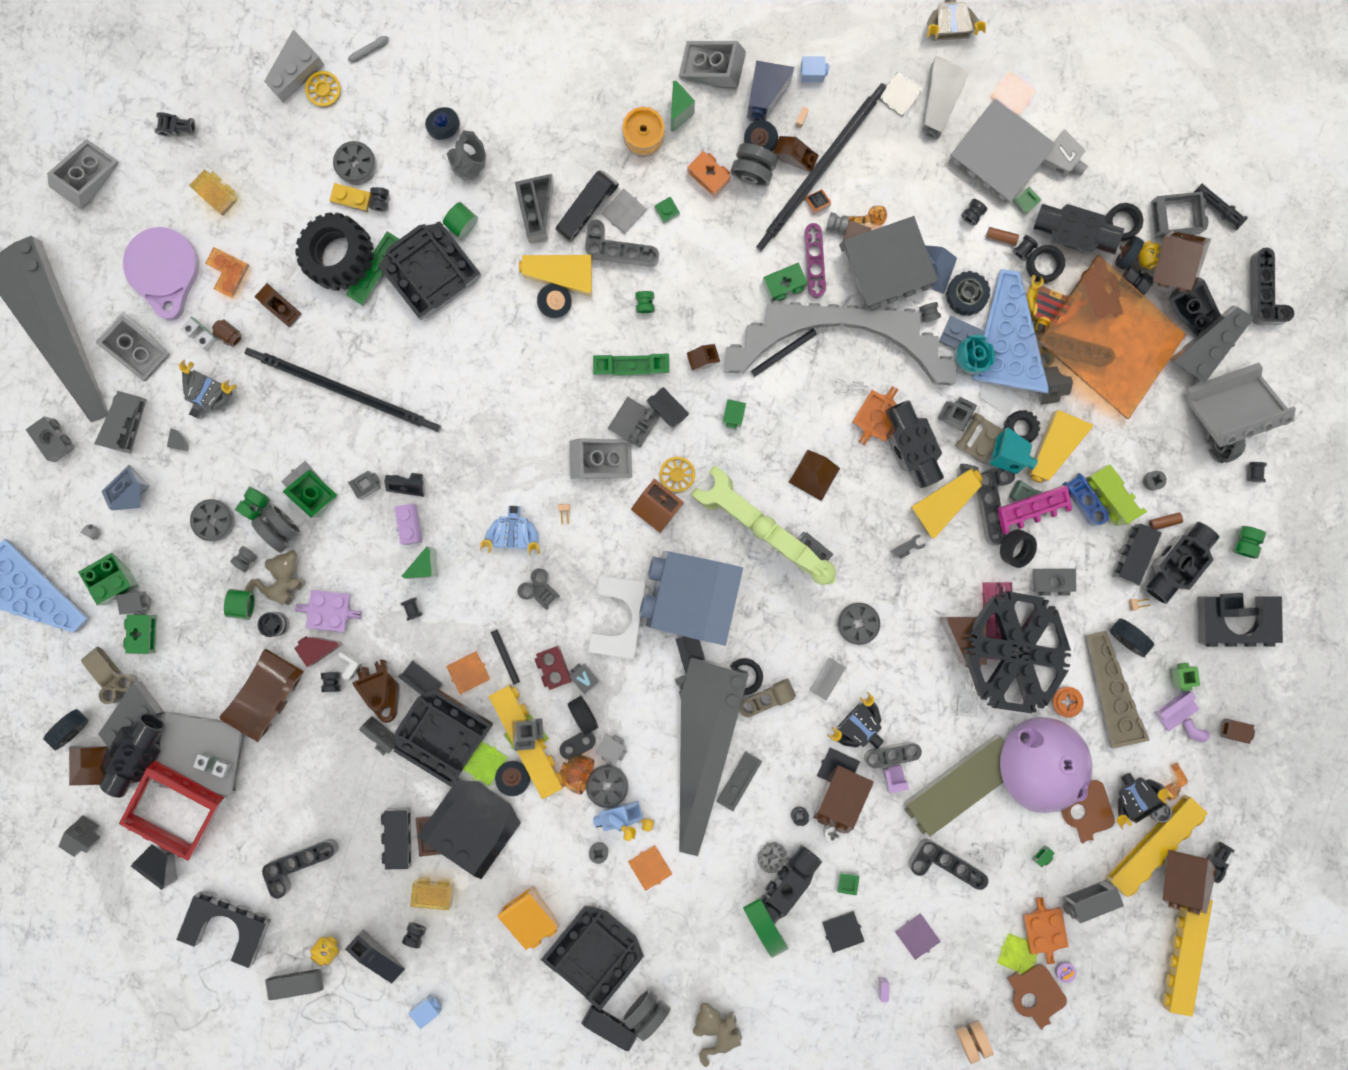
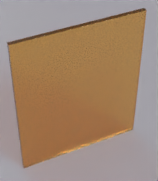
[1038,255,1186,419]

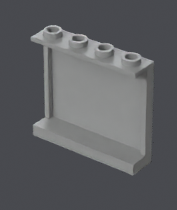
[951,97,1056,202]
[1186,363,1296,447]
[153,712,242,798]

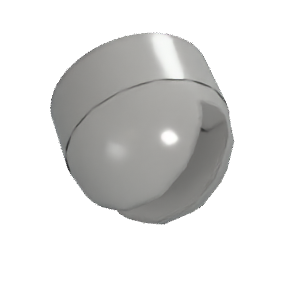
[80,524,98,540]

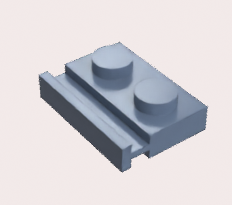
[938,316,985,350]

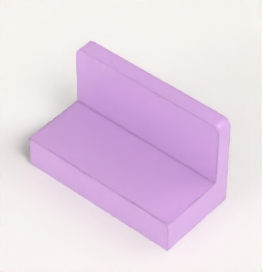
[1154,691,1199,731]

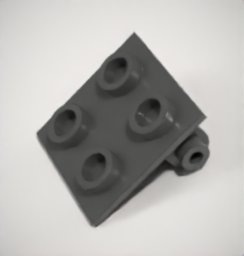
[608,396,660,448]

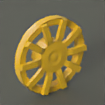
[305,71,341,108]
[659,456,695,492]

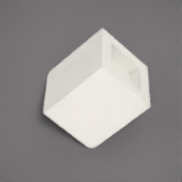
[333,651,363,680]

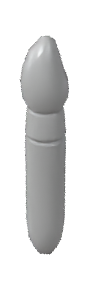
[348,36,389,62]

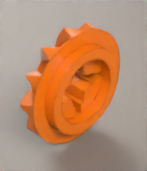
[1052,686,1084,718]

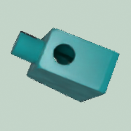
[990,427,1038,474]

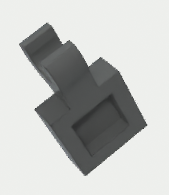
[890,535,926,559]

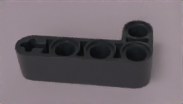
[555,170,619,242]
[1250,247,1295,325]
[977,468,1015,545]
[908,838,989,890]
[262,839,339,899]

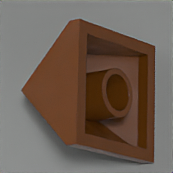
[788,449,840,501]
[69,746,109,786]

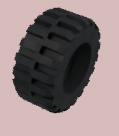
[295,212,374,291]

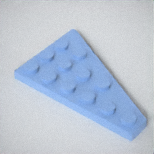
[973,269,1049,394]
[0,539,89,633]

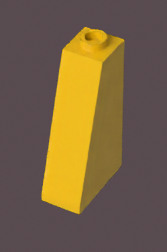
[519,255,592,297]
[1027,410,1093,483]
[912,468,983,539]

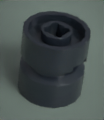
[1118,263,1154,299]
[257,612,290,637]

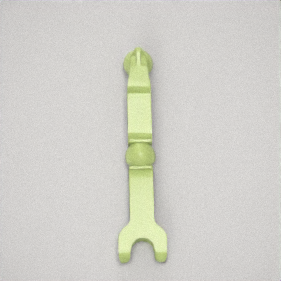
[691,466,836,585]

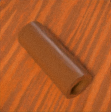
[986,227,1019,246]
[1149,512,1183,530]

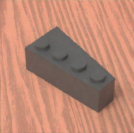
[1169,305,1254,382]

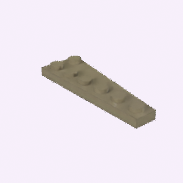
[1085,631,1150,749]

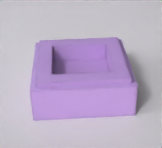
[878,977,889,1003]

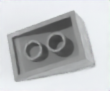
[679,41,746,87]
[47,139,118,209]
[96,311,169,381]
[569,438,632,479]

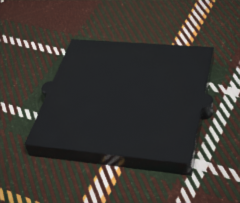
[817,747,860,780]
[822,911,865,953]

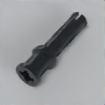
[1194,183,1248,230]

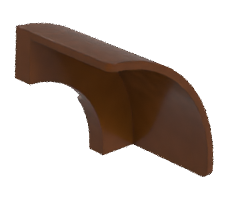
[219,649,304,742]

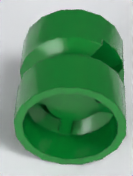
[235,486,271,521]
[1233,526,1266,559]

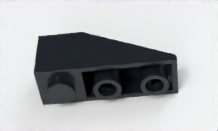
[345,929,405,984]

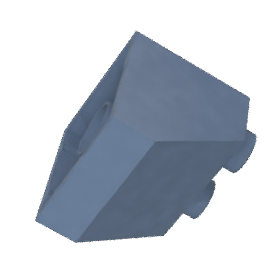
[639,551,744,646]

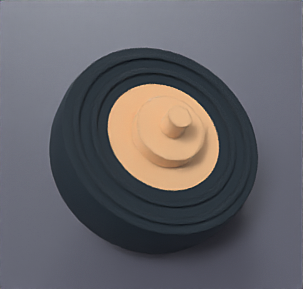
[537,283,571,318]

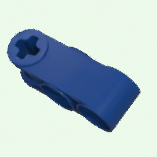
[1062,473,1109,526]

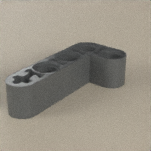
[585,220,659,267]

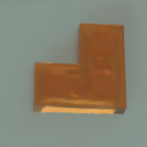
[205,247,250,299]

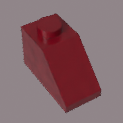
[294,636,343,667]

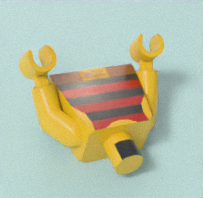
[1026,275,1087,335]

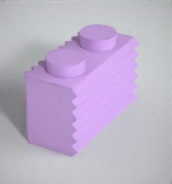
[394,504,422,545]

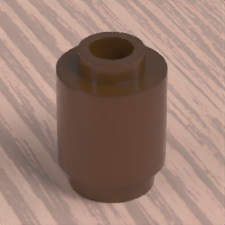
[212,319,242,347]

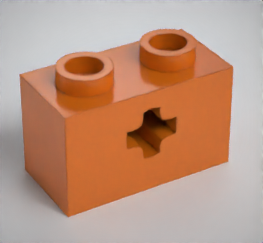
[687,151,731,198]

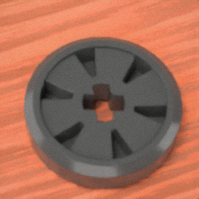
[333,141,376,184]
[190,499,234,541]
[837,603,880,645]
[586,764,628,808]

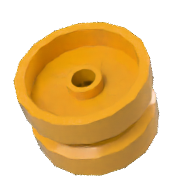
[622,106,665,156]

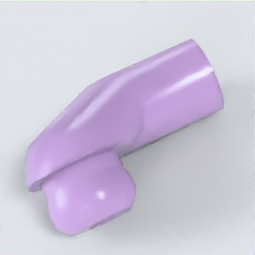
[1183,718,1210,742]

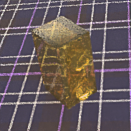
[189,169,238,216]
[410,877,454,911]

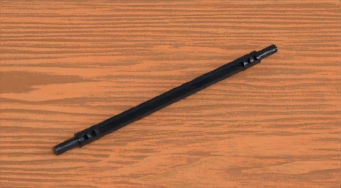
[756,83,887,252]
[244,347,441,432]

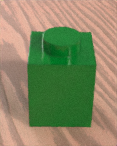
[722,399,746,430]

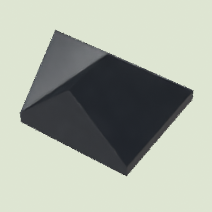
[131,844,177,890]

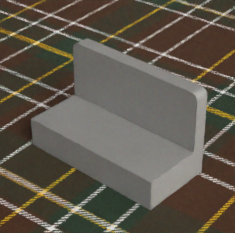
[810,658,846,701]

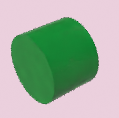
[442,202,478,239]
[224,589,255,620]

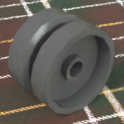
[730,143,778,187]
[251,504,302,553]
[622,989,671,1041]

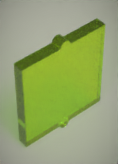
[463,741,508,786]
[997,933,1038,974]

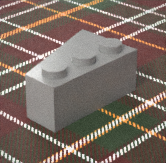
[264,29,324,103]

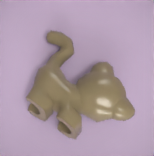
[245,550,305,605]
[693,1003,742,1067]

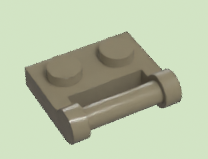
[955,413,1003,463]

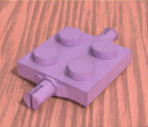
[295,590,362,633]

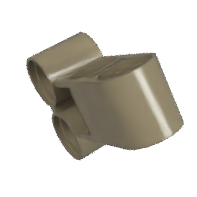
[81,646,138,704]
[739,678,796,717]

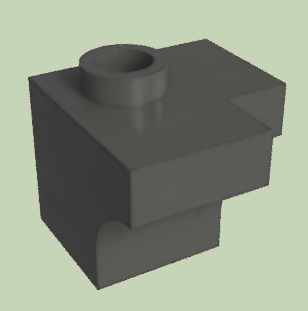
[1039,366,1073,405]
[938,397,977,432]
[512,718,544,751]
[58,815,101,857]

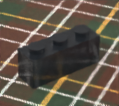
[1113,523,1162,586]
[381,807,412,870]

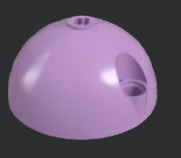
[1000,717,1093,813]

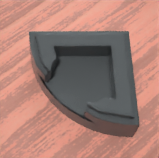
[167,428,188,451]

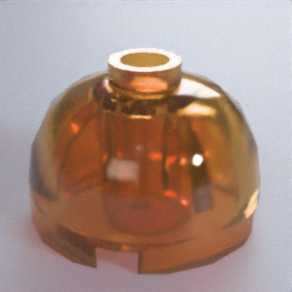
[560,755,595,795]

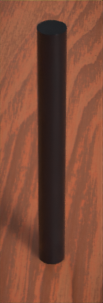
[750,329,817,377]

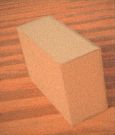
[795,107,809,128]

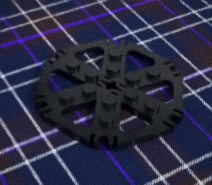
[964,591,1071,714]

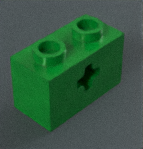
[762,262,807,301]
[123,614,157,654]

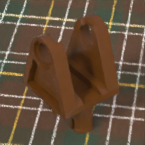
[352,659,400,723]

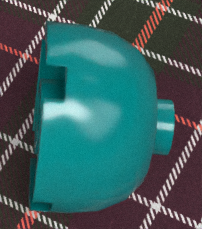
[955,334,995,374]

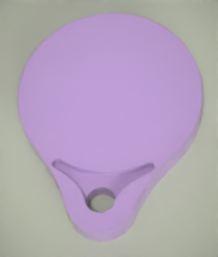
[123,227,199,321]

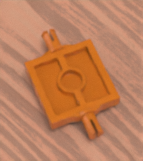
[852,386,898,446]
[1022,897,1069,964]

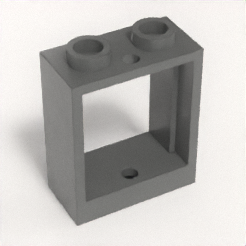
[1151,192,1209,238]
[1062,880,1124,923]

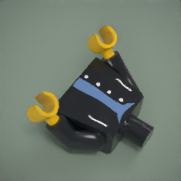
[827,692,884,749]
[1116,773,1174,830]

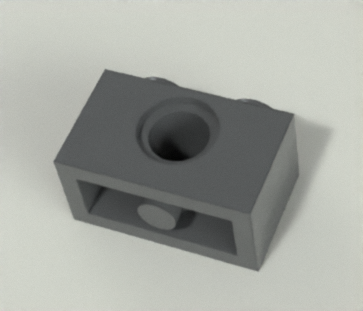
[25,416,74,462]
[1033,568,1076,596]

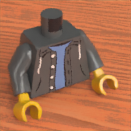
[178,360,237,419]

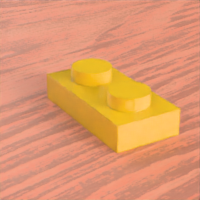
[329,183,371,212]

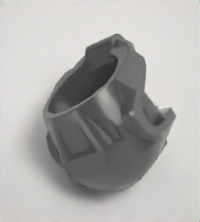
[446,130,486,180]

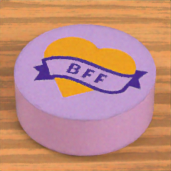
[1055,962,1076,983]

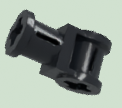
[154,112,196,136]
[1207,841,1235,883]

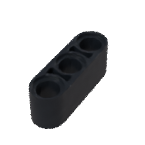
[581,1005,637,1052]

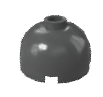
[1206,432,1246,463]

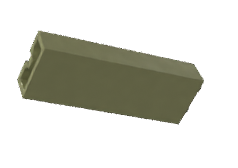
[904,734,1004,837]

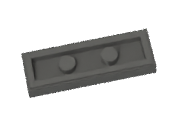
[716,751,762,811]

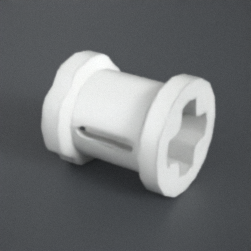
[823,825,842,844]

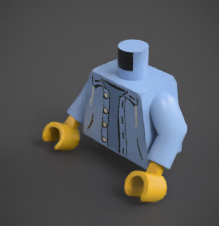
[480,506,540,555]
[593,800,654,841]

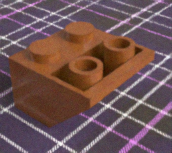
[631,478,684,533]

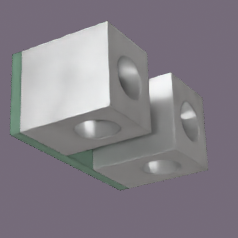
[180,316,218,351]
[193,752,232,778]

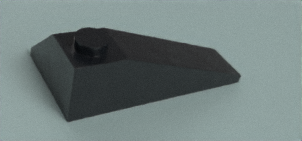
[1168,277,1235,346]

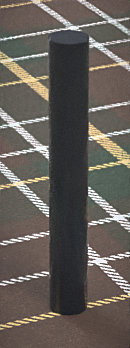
[490,629,520,685]

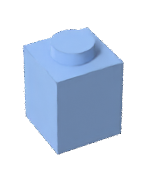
[801,56,829,82]
[409,994,442,1029]

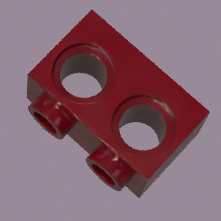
[534,645,572,690]

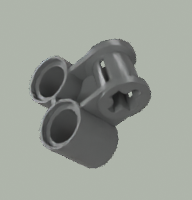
[517,568,560,610]

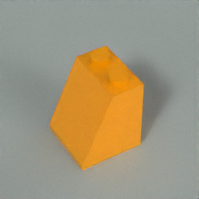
[497,885,560,950]

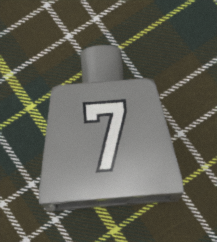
[1040,129,1088,177]

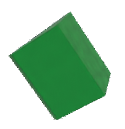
[671,81,695,131]
[283,469,337,518]
[402,546,438,579]

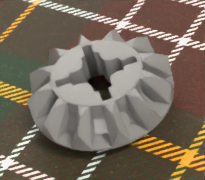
[757,842,787,873]

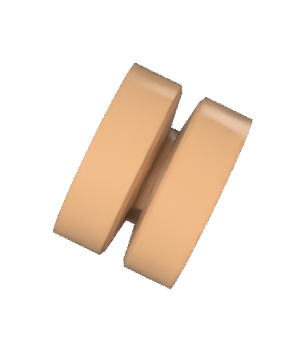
[956,1020,994,1065]

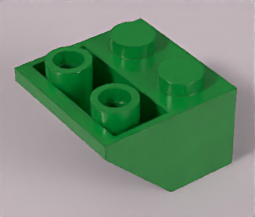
[78,553,139,605]

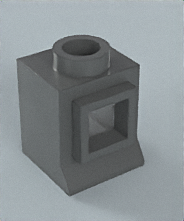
[348,471,381,500]

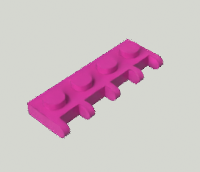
[997,485,1072,534]

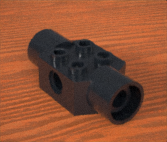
[1033,203,1125,255]
[885,400,944,488]
[1144,522,1220,604]
[100,713,165,798]
[760,845,823,924]

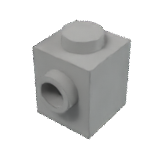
[596,734,627,764]

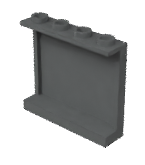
[839,216,938,311]

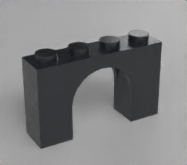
[1198,596,1283,647]
[176,891,271,968]

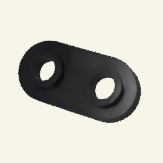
[559,732,596,760]

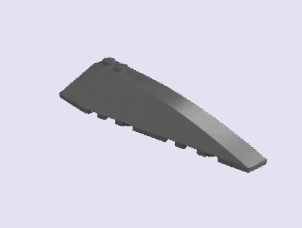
[0,236,108,422]
[679,657,749,856]

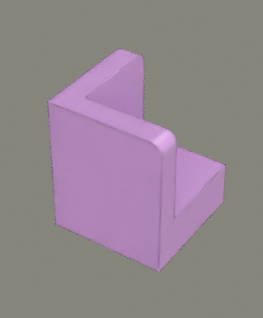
[882,765,909,794]

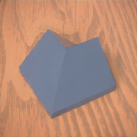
[925,245,957,294]
[101,465,150,511]

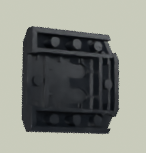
[379,221,481,321]
[394,687,493,787]
[418,779,521,879]
[541,905,644,1011]

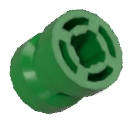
[635,291,655,313]

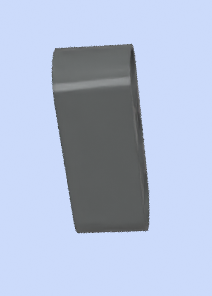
[864,742,922,768]
[265,969,324,1000]

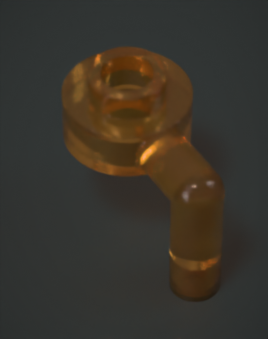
[848,205,887,225]
[1164,762,1188,800]

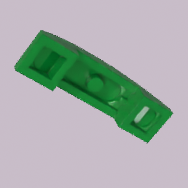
[593,353,670,376]
[743,898,789,958]

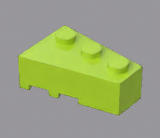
[1086,464,1147,526]

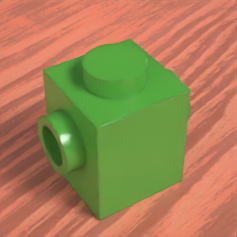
[1171,663,1200,691]

